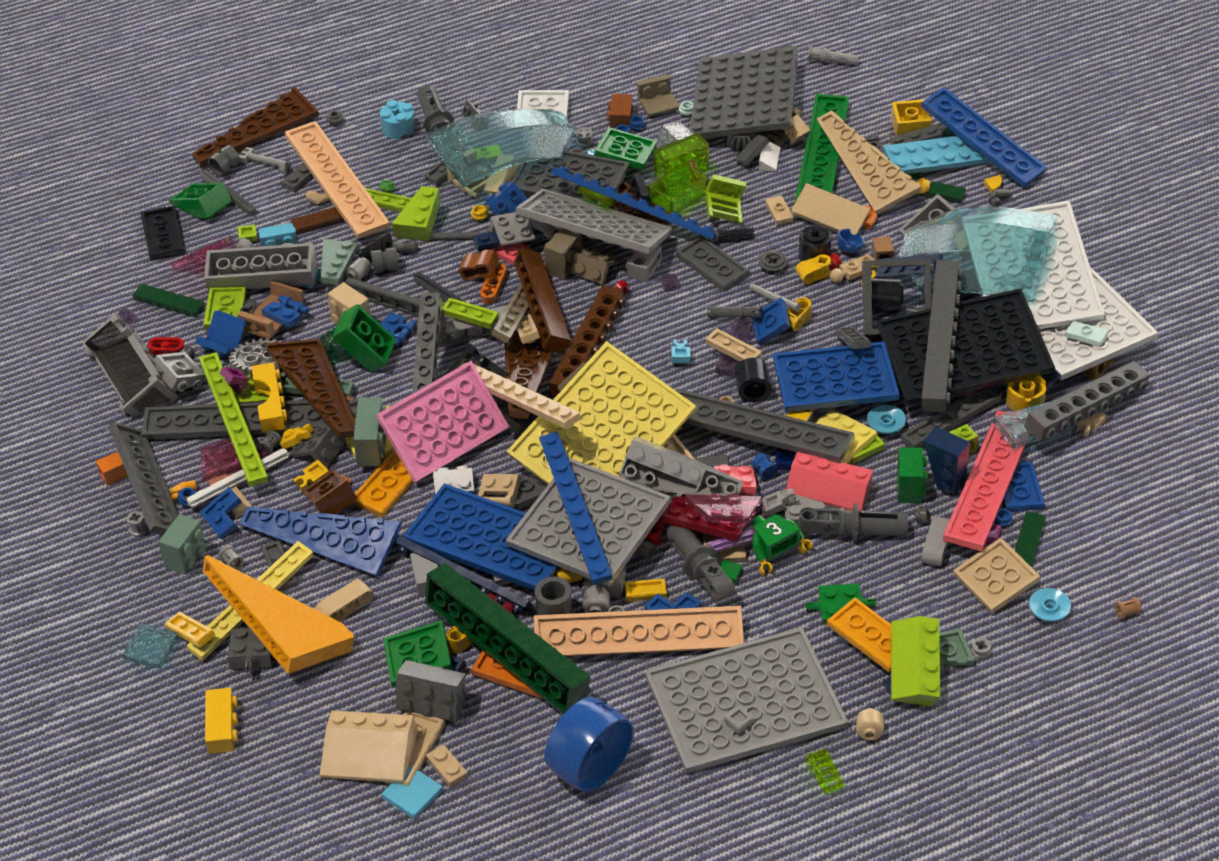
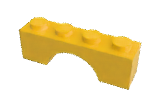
[251,362,287,433]

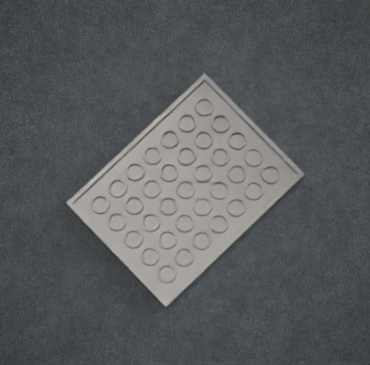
[645,627,849,773]

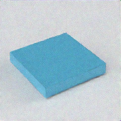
[381,765,443,820]

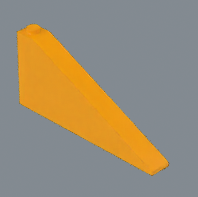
[202,555,354,674]

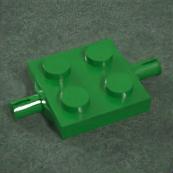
[806,583,876,624]

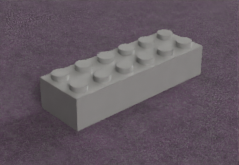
[204,243,317,290]

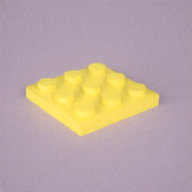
[815,409,877,464]

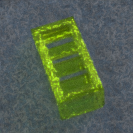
[804,748,845,794]

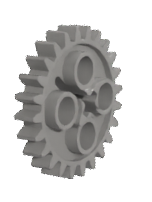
[229,338,282,378]

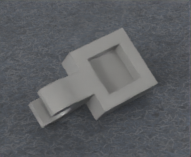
[762,488,799,517]

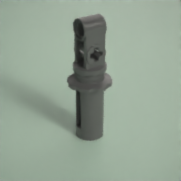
[417,85,457,159]
[798,503,908,541]
[666,525,736,602]

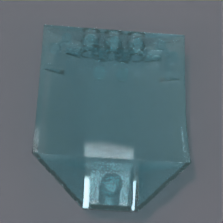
[423,109,577,187]
[898,207,1057,302]

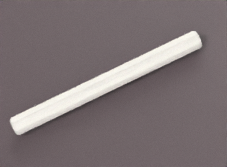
[187,449,289,508]

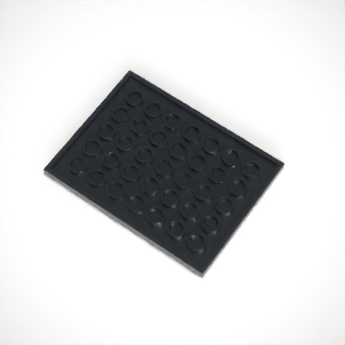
[876,288,1055,406]

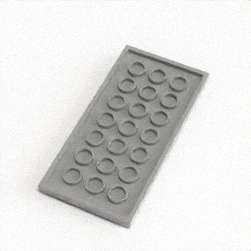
[515,189,673,254]

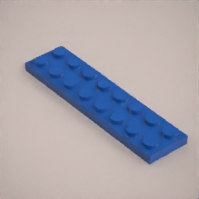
[921,87,1047,187]

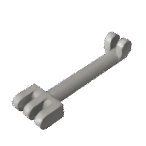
[239,147,291,175]

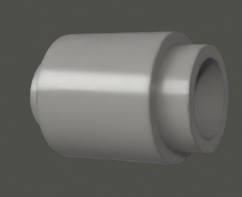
[346,258,371,281]

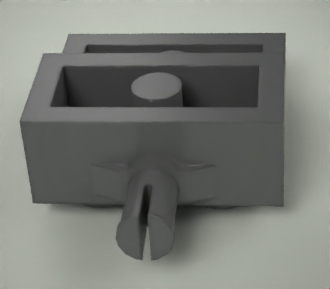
[228,628,273,673]

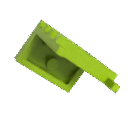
[705,174,746,225]

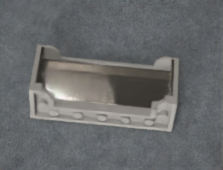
[82,313,178,418]

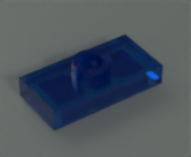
[775,447,795,470]

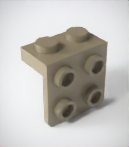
[571,247,621,284]

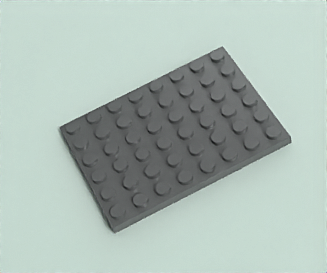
[689,46,798,140]

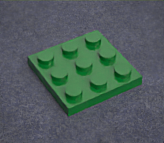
[594,127,657,170]
[383,620,453,688]

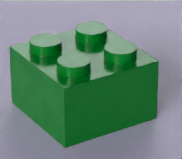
[897,447,927,504]

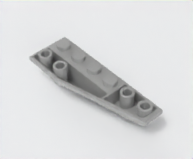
[619,436,744,501]

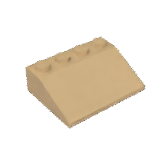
[320,711,418,783]

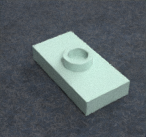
[1065,321,1108,347]

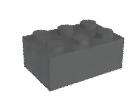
[396,660,466,722]

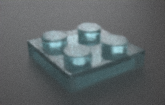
[122,623,179,669]

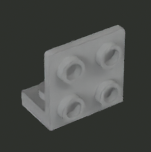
[489,212,535,246]

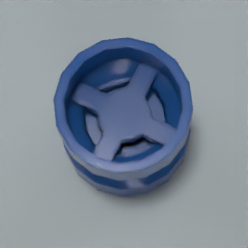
[751,453,778,480]

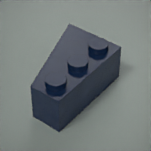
[923,426,970,496]

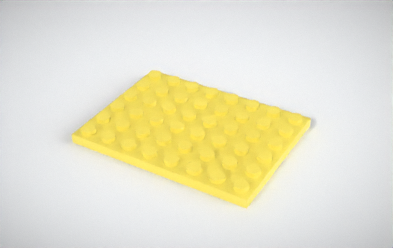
[507,341,696,485]

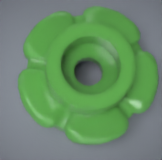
[379,180,396,193]

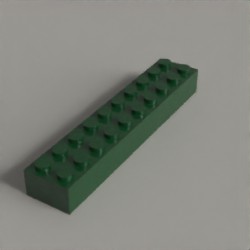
[425,563,590,714]

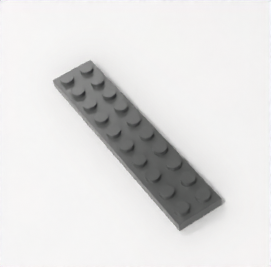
[676,389,855,463]
[141,400,329,440]

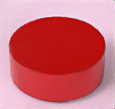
[614,280,629,297]

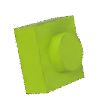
[238,224,257,242]

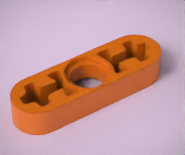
[480,263,507,304]

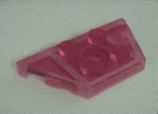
[170,236,233,269]
[200,438,269,482]
[685,494,761,523]

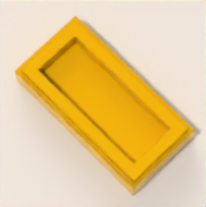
[625,578,667,602]

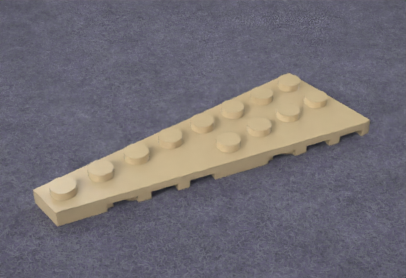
[817,111,922,215]

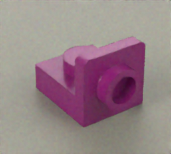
[220,367,249,394]

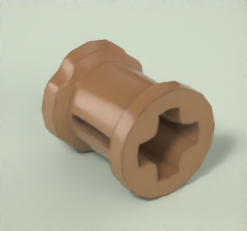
[1115,597,1142,619]

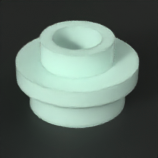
[679,101,693,116]

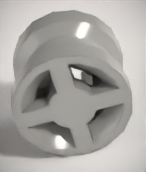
[576,127,593,148]

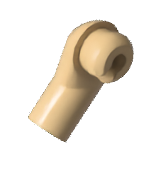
[306,190,330,205]

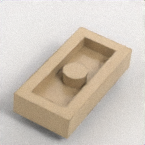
[426,744,468,788]

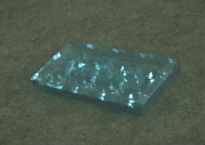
[992,401,1078,449]

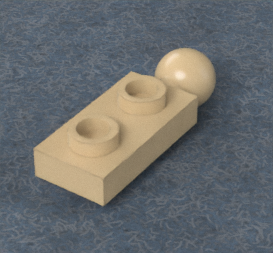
[830,254,878,283]

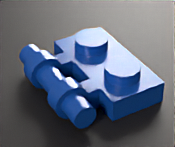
[262,295,310,328]
[381,312,417,348]

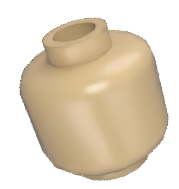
[856,708,884,740]

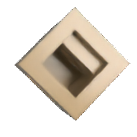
[782,115,810,145]

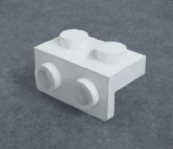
[433,466,474,494]

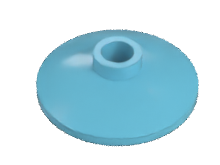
[867,405,906,434]
[1029,588,1071,622]

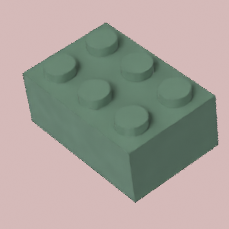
[353,397,386,466]

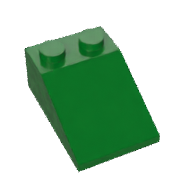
[169,182,232,219]

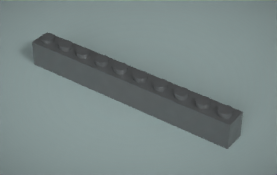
[922,260,963,412]

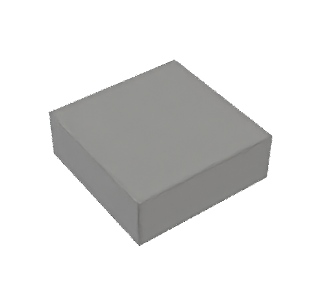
[724,705,754,734]

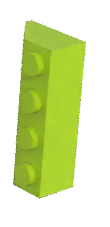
[891,616,940,707]

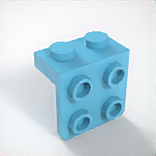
[258,223,298,246]

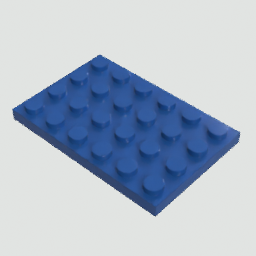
[773,342,899,412]

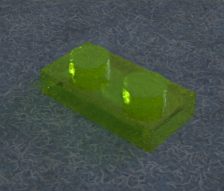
[578,186,617,208]

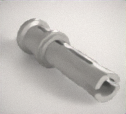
[808,46,858,66]

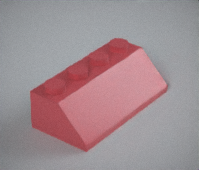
[786,452,873,511]

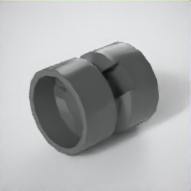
[208,145,240,176]
[371,247,399,274]

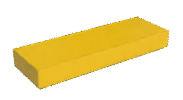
[164,612,215,648]

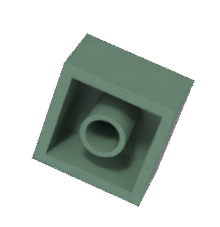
[158,514,206,575]

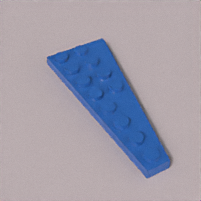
[239,506,402,577]

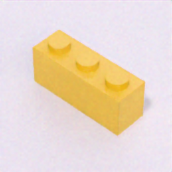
[205,688,238,754]

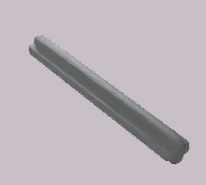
[199,169,257,216]

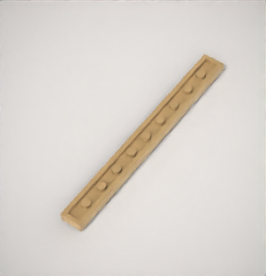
[460,363,582,429]

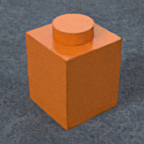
[96,452,128,486]

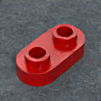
[147,337,185,355]

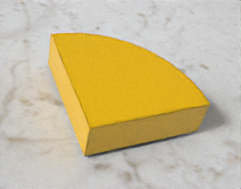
[984,175,1002,194]

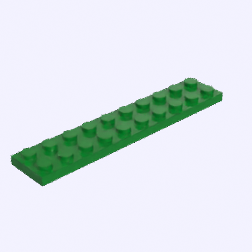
[794,94,849,204]

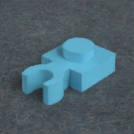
[671,339,691,364]

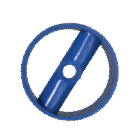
[544,697,634,792]

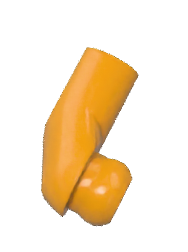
[170,480,197,500]

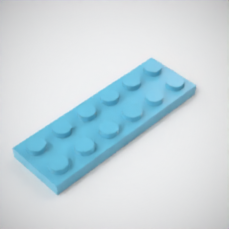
[882,136,989,174]

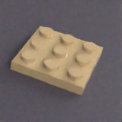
[953,538,1041,614]

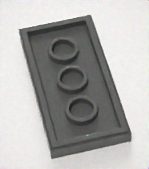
[675,235,750,292]

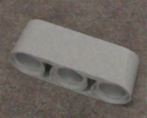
[921,516,950,567]

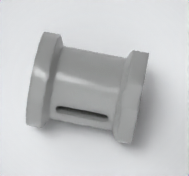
[126,511,147,537]
[218,545,244,570]

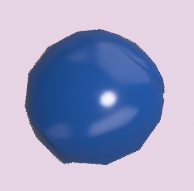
[837,228,864,253]

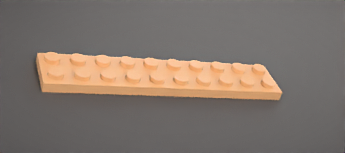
[285,121,390,239]
[534,606,744,657]

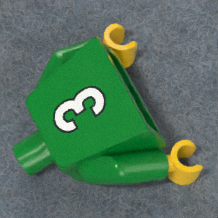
[752,515,813,576]

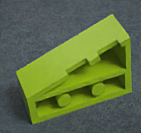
[392,186,441,241]

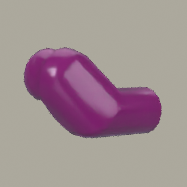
[985,524,1002,544]

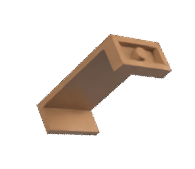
[238,281,304,339]

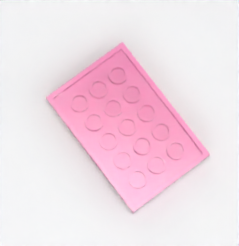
[375,361,509,483]

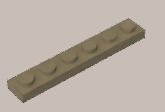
[491,284,529,343]

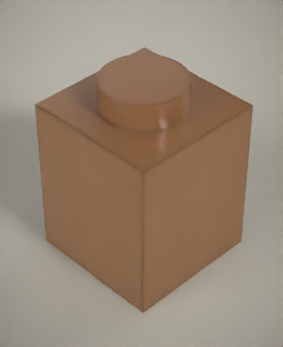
[872,236,894,260]

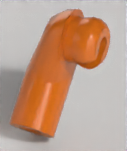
[863,206,878,230]

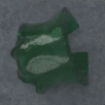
[320,324,353,362]

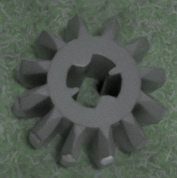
[727,132,755,153]

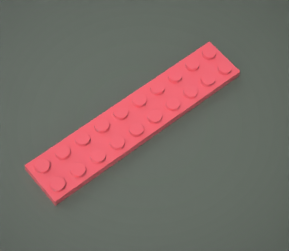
[943,410,1031,551]

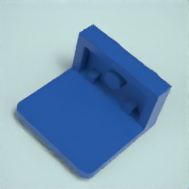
[483,181,528,216]
[195,310,246,357]

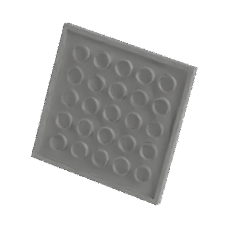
[506,458,671,587]

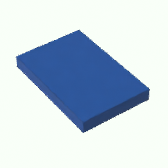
[1003,462,1045,512]

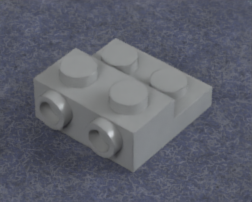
[154,352,205,391]

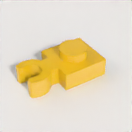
[280,424,314,449]
[293,459,329,491]

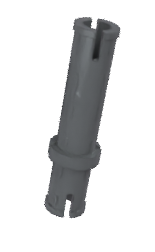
[707,305,763,319]

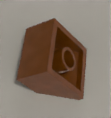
[302,469,358,515]

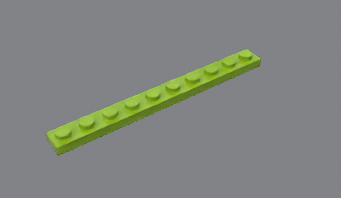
[199,352,268,487]

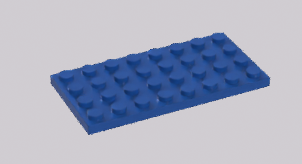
[403,483,559,591]

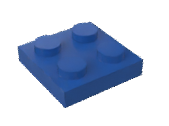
[752,297,790,345]

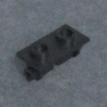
[358,232,393,263]

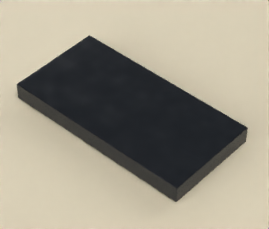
[140,205,185,261]

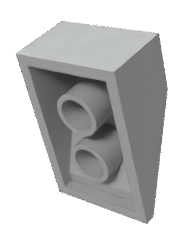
[899,194,963,248]

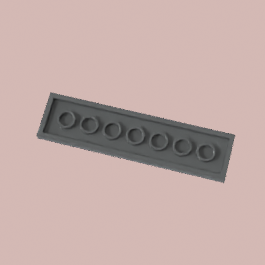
[108,421,178,535]

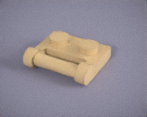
[478,474,521,507]

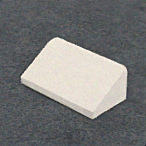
[759,142,780,171]

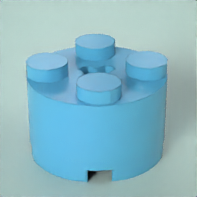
[380,100,415,139]

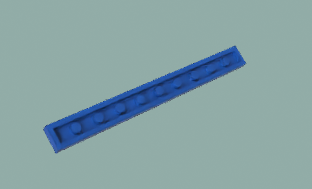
[551,166,717,240]
[539,431,613,585]

